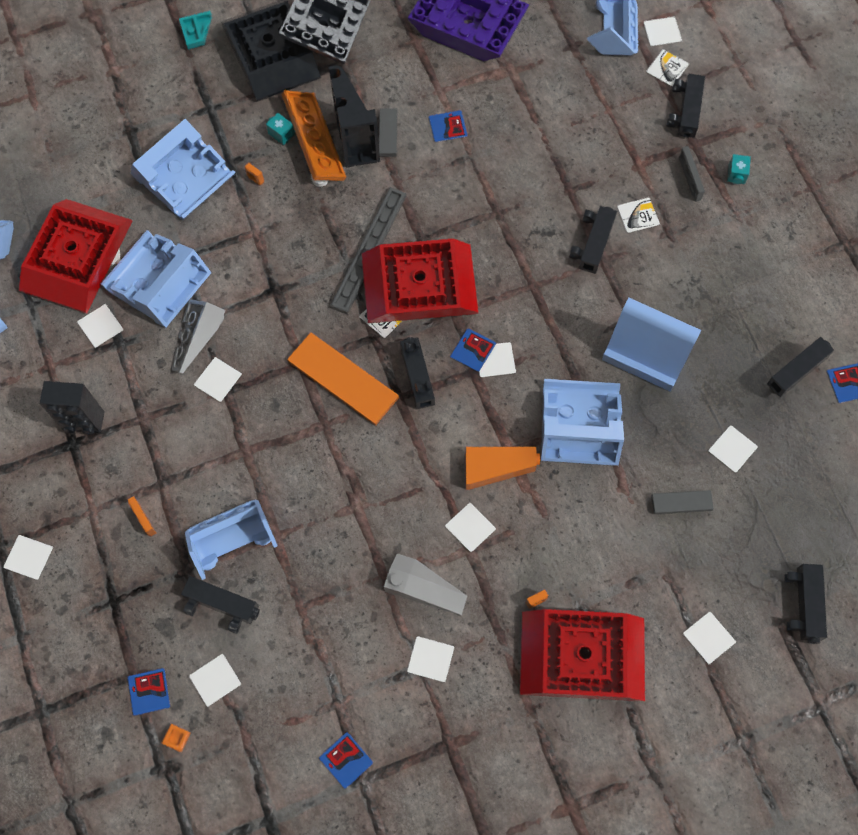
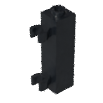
[667,73,705,138]
[569,206,617,274]
[400,337,435,409]
[767,337,834,397]
[784,564,827,644]
[181,576,260,634]

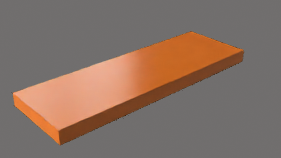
[282,90,346,181]
[287,332,399,426]

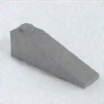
[171,300,225,373]
[384,554,467,616]

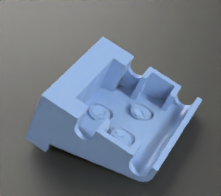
[131,119,235,220]
[101,230,211,328]
[602,297,701,392]
[541,379,624,466]

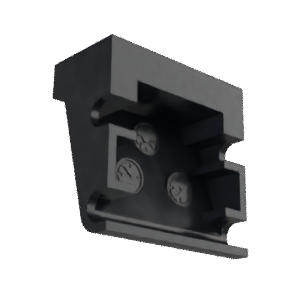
[329,66,380,168]

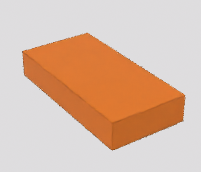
[128,496,157,537]

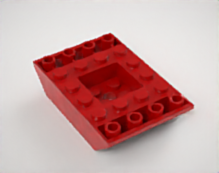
[19,199,133,314]
[362,238,479,323]
[520,609,645,702]

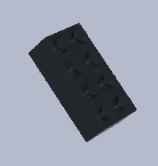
[39,381,105,435]

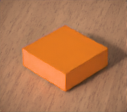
[245,163,264,186]
[525,590,548,609]
[162,724,191,753]

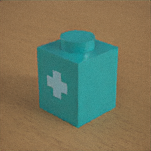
[266,113,295,145]
[727,154,751,184]

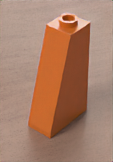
[466,447,540,490]

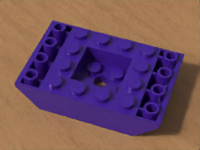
[408,0,529,61]

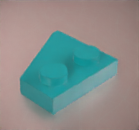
[179,10,212,49]

